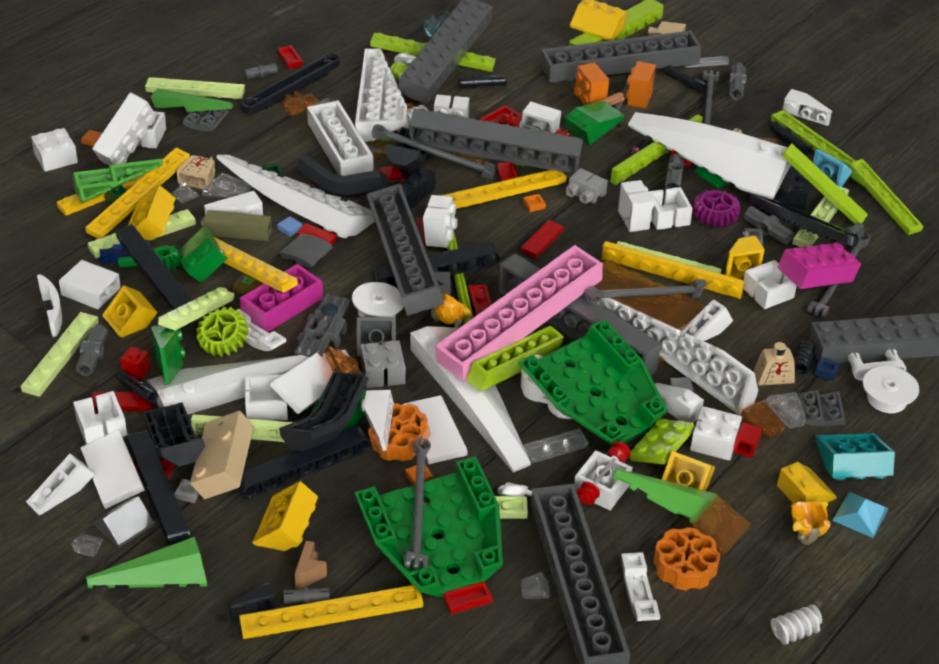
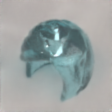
[424,10,450,38]

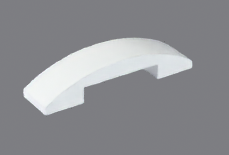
[37,274,62,337]
[237,309,286,351]
[621,552,660,621]

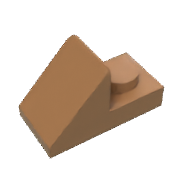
[295,541,327,589]

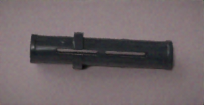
[664,65,707,93]
[458,75,507,88]
[770,121,813,156]
[117,370,158,403]

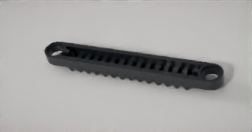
[242,53,340,114]
[747,193,860,246]

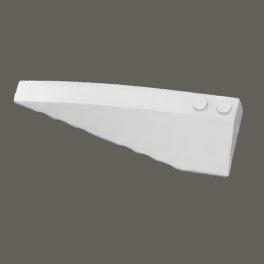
[355,48,407,142]
[628,112,791,200]
[217,155,375,238]
[597,298,758,415]
[410,326,531,473]
[147,350,353,415]

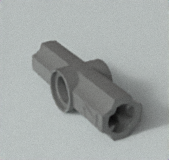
[729,63,747,100]
[665,153,684,189]
[744,206,794,245]
[76,324,108,376]

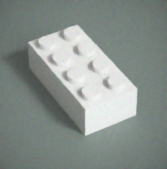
[92,92,156,166]

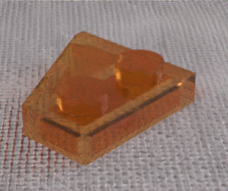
[740,398,785,438]

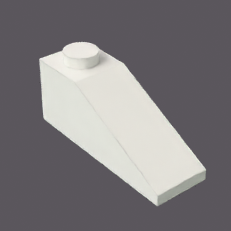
[204,191,263,215]
[682,299,733,341]
[655,383,704,422]
[361,390,394,451]
[26,454,95,515]

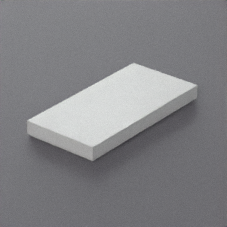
[270,353,335,414]
[403,395,467,464]
[80,430,145,509]

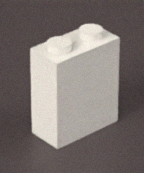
[59,260,121,309]

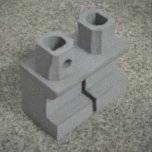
[566,168,608,204]

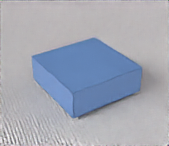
[277,217,303,237]

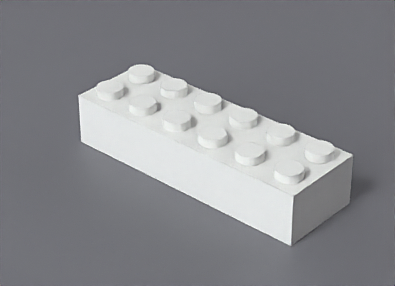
[307,100,373,176]

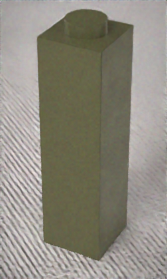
[201,210,272,241]

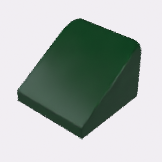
[262,163,283,178]
[105,185,127,204]

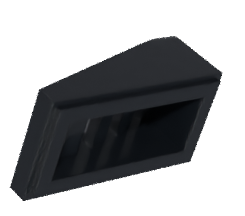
[229,583,275,621]

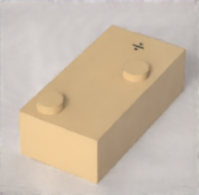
[190,411,254,499]

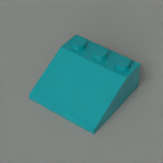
[815,433,895,480]

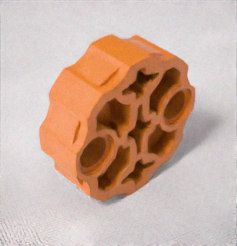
[368,403,431,462]
[653,527,720,591]

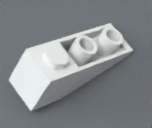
[783,89,832,126]

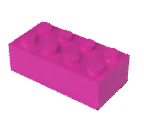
[777,243,861,289]
[240,264,323,332]

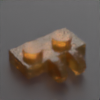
[283,91,320,116]

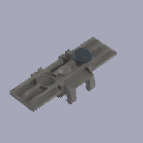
[295,294,351,357]

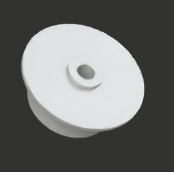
[352,282,404,317]
[863,366,919,413]

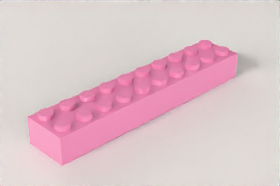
[435,245,603,382]

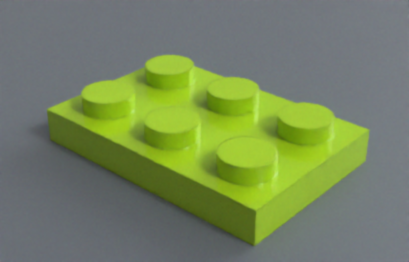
[630,419,695,465]

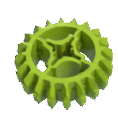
[197,306,249,357]

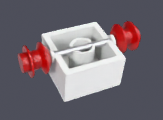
[505,101,570,137]
[574,442,633,511]

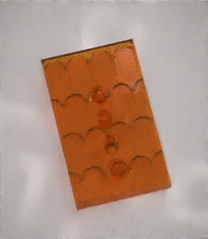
[582,260,706,330]

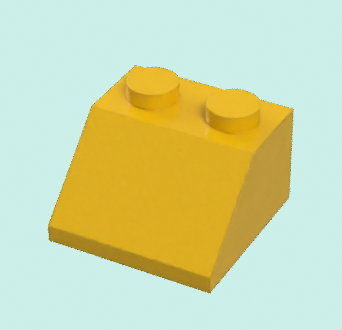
[725,236,764,280]
[102,285,158,337]
[662,451,715,491]
[777,462,837,503]

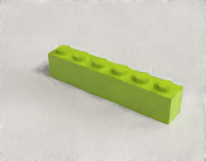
[466,325,564,392]

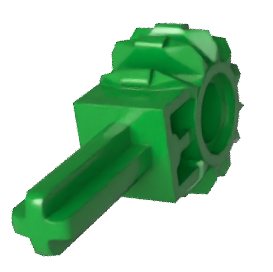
[118,244,180,271]

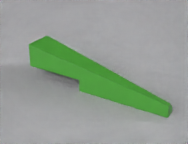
[151,88,233,112]
[72,159,163,203]
[612,468,721,534]
[86,537,207,588]

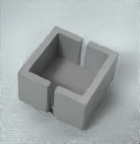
[361,340,406,388]

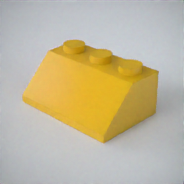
[570,0,627,41]
[128,185,176,240]
[252,481,318,551]

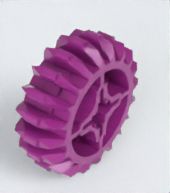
[693,189,740,228]

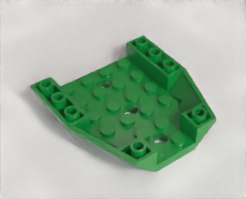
[518,319,668,445]
[354,456,503,598]

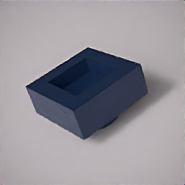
[815,357,840,381]

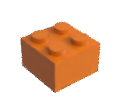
[625,61,656,109]
[574,62,609,105]

